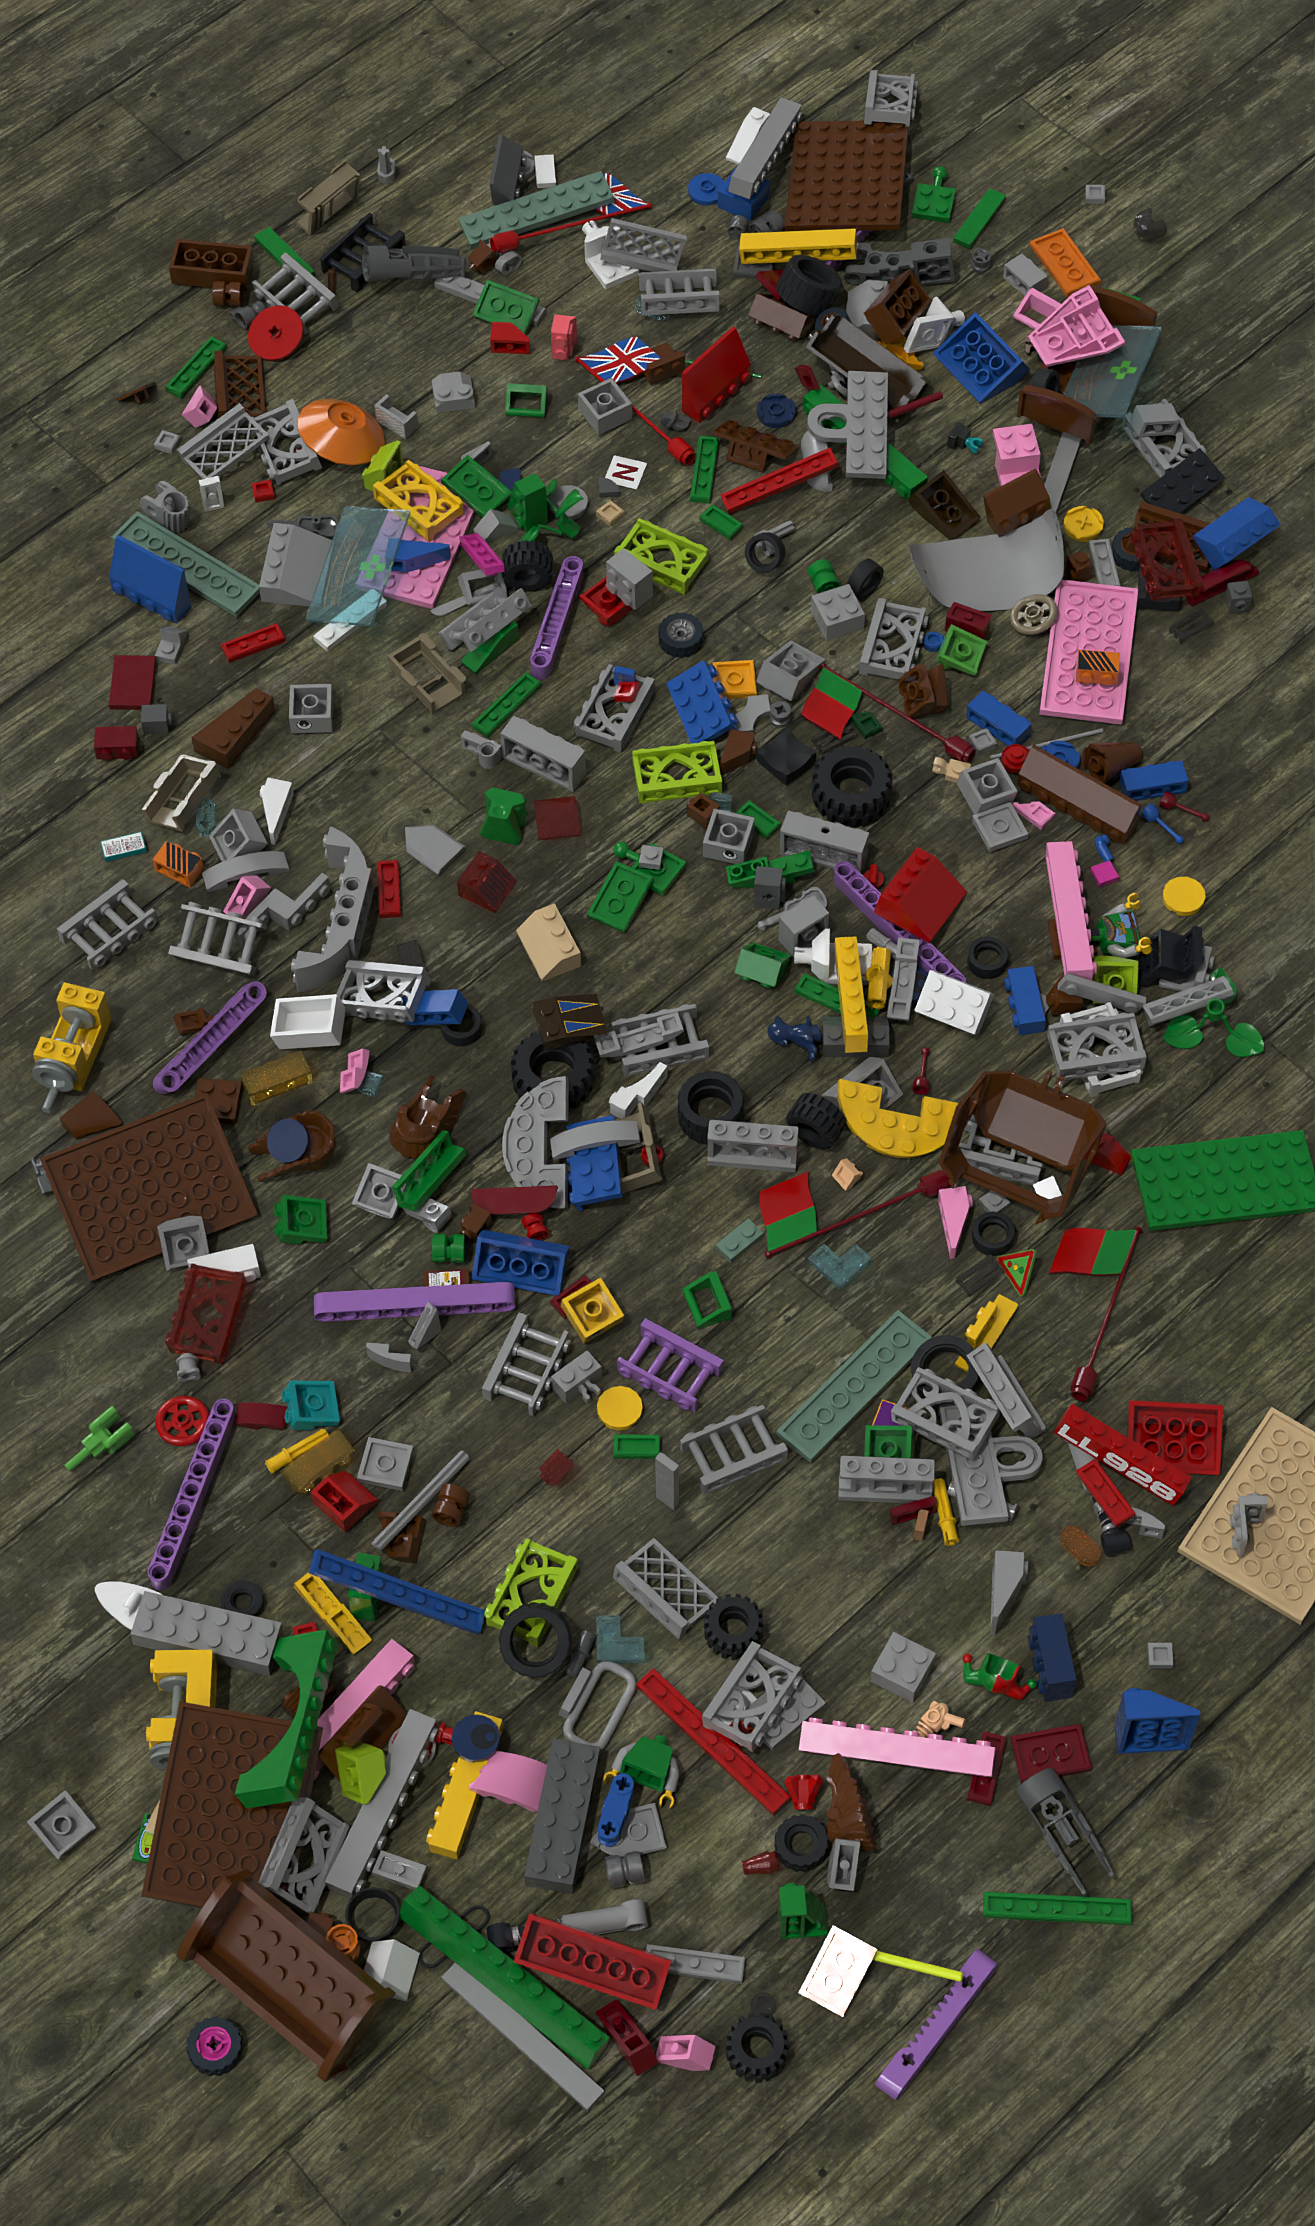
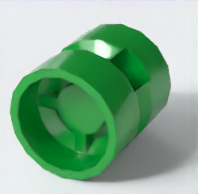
[807,559,841,594]
[432,1234,465,1263]

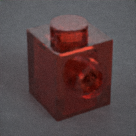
[539,1448,575,1486]

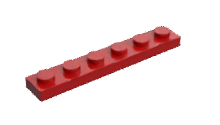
[720,447,839,514]

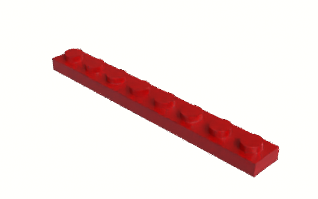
[636,1668,790,1816]

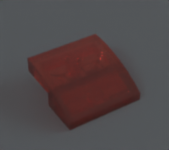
[533,796,580,841]

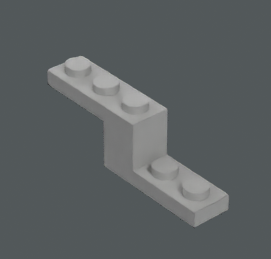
[234,873,330,947]

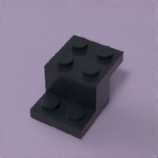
[1139,925,1204,988]

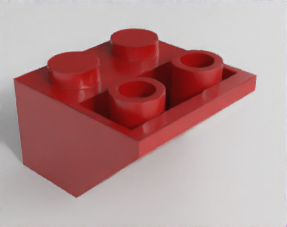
[311,1471,379,1532]

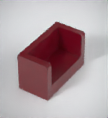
[945,602,992,640]

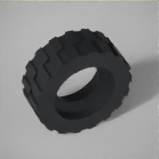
[774,1814,828,1872]

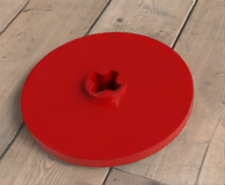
[248,305,304,361]

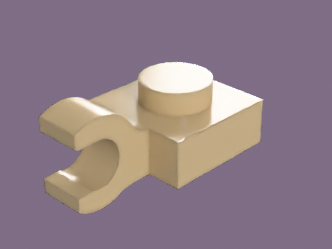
[932,757,971,783]

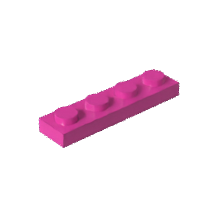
[459,533,505,576]

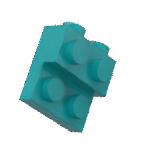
[282,1380,340,1430]

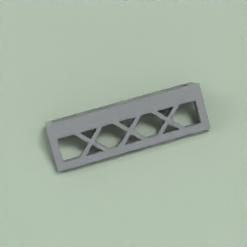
[1142,976,1234,1027]

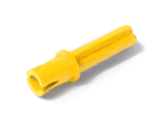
[265,1429,330,1474]
[932,1478,959,1546]

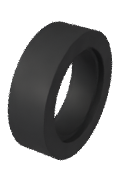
[911,1335,981,1406]

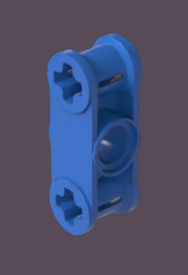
[598,1773,634,1847]

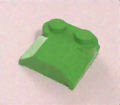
[936,624,988,675]

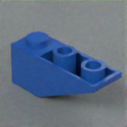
[386,539,451,572]

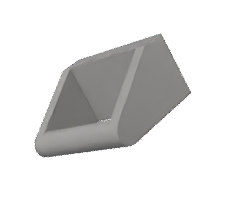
[457,570,507,606]

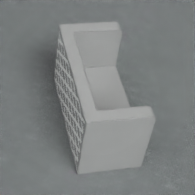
[374,394,419,440]

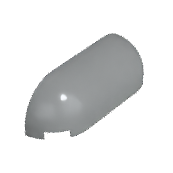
[801,430,832,492]

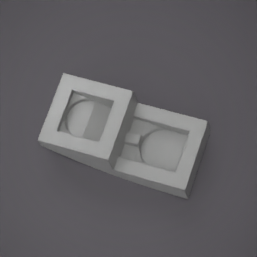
[366,1343,412,1373]
[1124,1507,1165,1539]

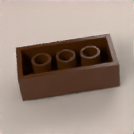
[169,239,254,291]
[863,269,932,345]

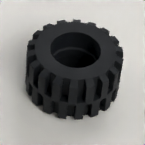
[502,540,553,591]
[786,1093,847,1150]
[704,1594,763,1660]
[726,2012,789,2083]

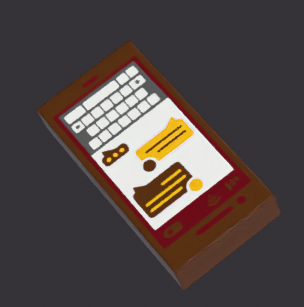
[424,1269,469,1287]

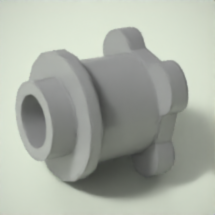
[176,1353,201,1382]

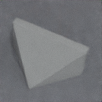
[461,441,492,465]
[408,1301,442,1349]

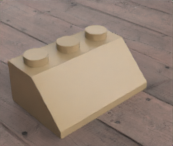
[516,903,581,982]

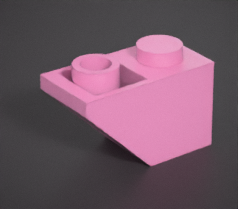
[182,386,217,428]

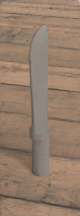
[430,582,499,616]

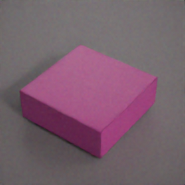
[1090,861,1119,887]

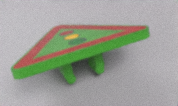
[997,1249,1037,1296]

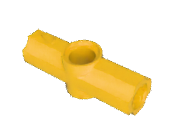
[864,947,893,1010]

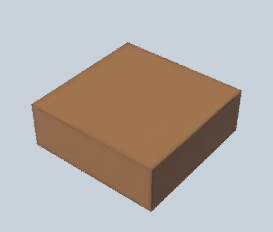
[914,1509,929,1541]

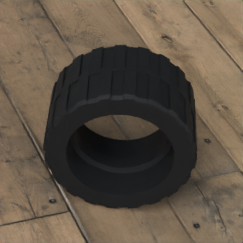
[776,255,842,316]
[678,1071,744,1145]
[499,1602,572,1678]

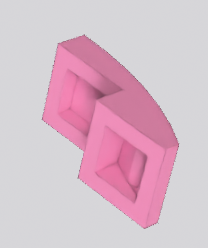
[340,1049,369,1094]

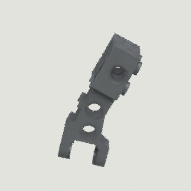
[844,238,955,286]

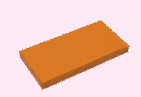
[1029,228,1101,298]

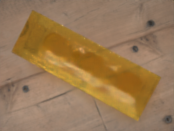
[240,1051,313,1106]
[280,1429,355,1494]

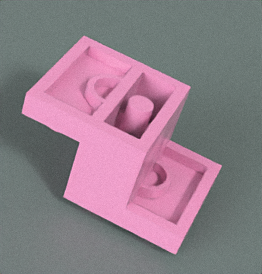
[993,424,1041,486]

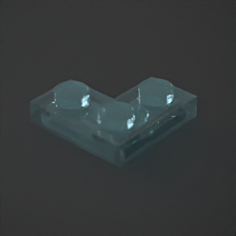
[808,1244,872,1290]
[596,1615,645,1664]

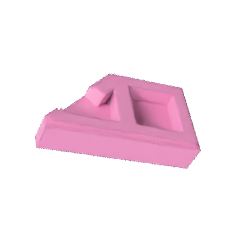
[1012,802,1055,830]

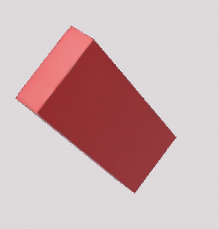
[221,623,286,663]
[377,860,401,918]
[1076,1459,1135,1528]

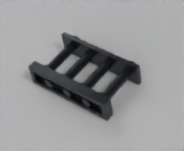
[320,213,406,292]

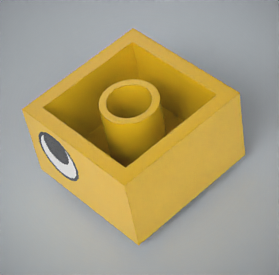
[561,1277,624,1344]

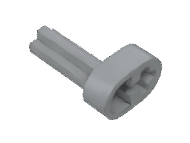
[377,146,396,184]
[487,240,522,275]
[754,521,795,556]

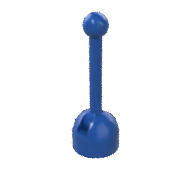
[1141,803,1184,844]

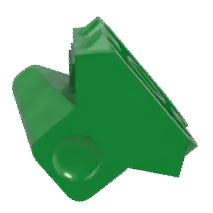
[480,788,528,845]

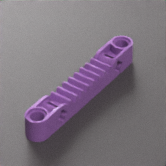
[530,556,583,680]
[153,981,267,1095]
[875,1949,998,2101]

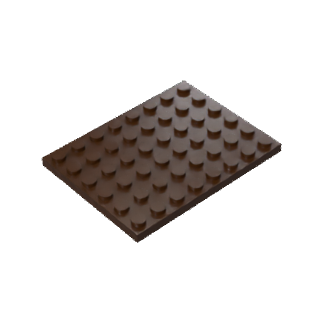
[785,120,909,231]
[40,1093,258,1283]
[141,1701,323,1909]

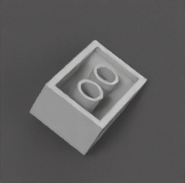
[756,641,826,701]
[990,1550,1028,1635]

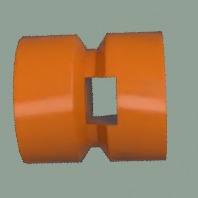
[326,1924,360,1962]

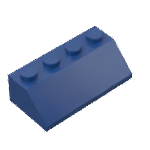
[1192,497,1281,570]
[472,1230,570,1296]

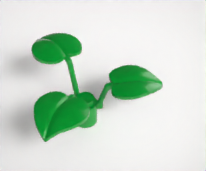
[520,478,583,542]
[1163,967,1264,1057]

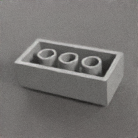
[500,716,586,792]

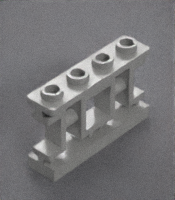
[959,1115,1043,1186]
[838,1456,934,1503]

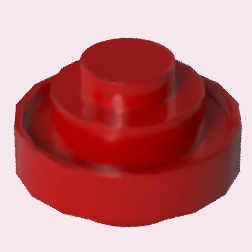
[1001,744,1030,773]

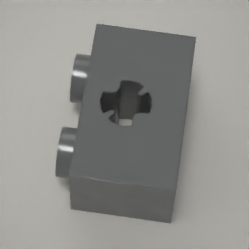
[754,866,786,910]

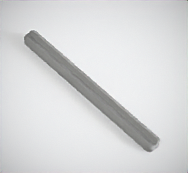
[372,1451,470,1551]

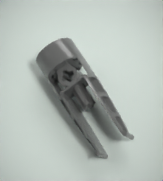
[362,245,466,282]
[1016,1768,1117,1897]

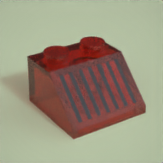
[457,851,516,913]

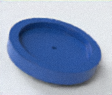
[688,173,724,206]

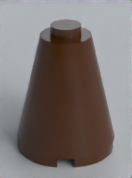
[1082,742,1143,783]

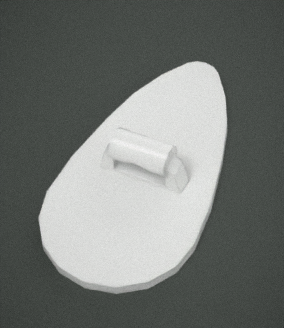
[95,1582,162,1631]

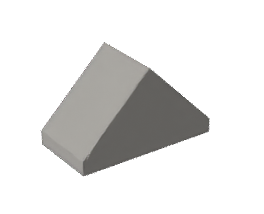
[474,509,518,544]

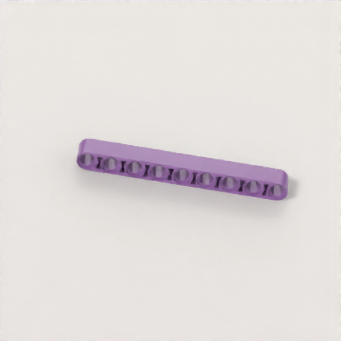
[834,861,966,983]
[314,1282,515,1322]
[148,1399,236,1590]

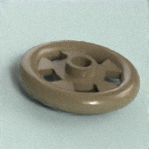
[1010,594,1058,635]

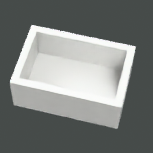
[914,970,994,1035]
[270,994,346,1049]

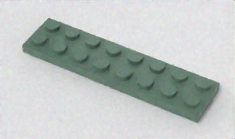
[458,171,615,250]
[111,511,260,617]
[776,1310,932,1463]

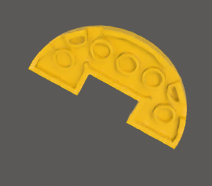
[837,1079,959,1158]

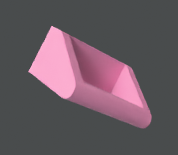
[1013,288,1061,330]

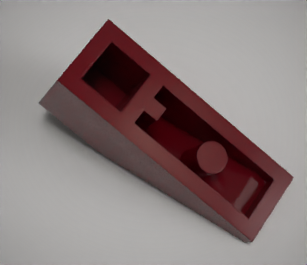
[595,1999,658,2076]

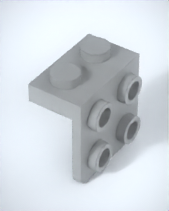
[1159,945,1214,992]
[1230,1493,1268,1557]

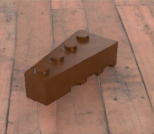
[191,688,275,769]

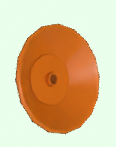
[297,398,385,466]

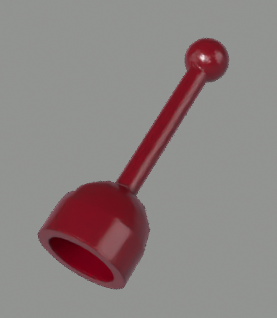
[1159,791,1209,822]
[912,1047,930,1095]

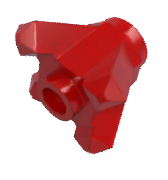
[784,1774,823,1810]

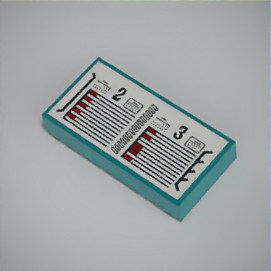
[100,832,147,862]

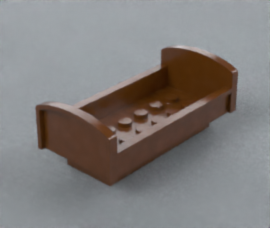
[1017,286,1157,445]
[177,1869,396,2082]

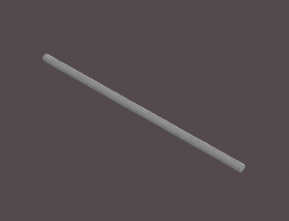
[990,728,1103,760]

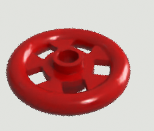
[155,1396,210,1446]

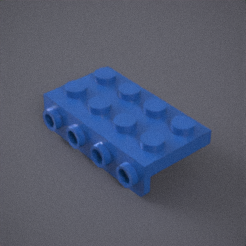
[666,660,739,744]
[566,1115,623,1211]

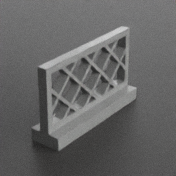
[600,218,687,272]
[177,403,270,479]
[613,1538,718,1639]

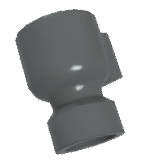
[229,301,266,329]

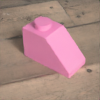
[223,876,271,924]
[656,2035,716,2071]

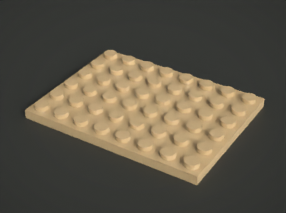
[1177,1407,1315,1625]

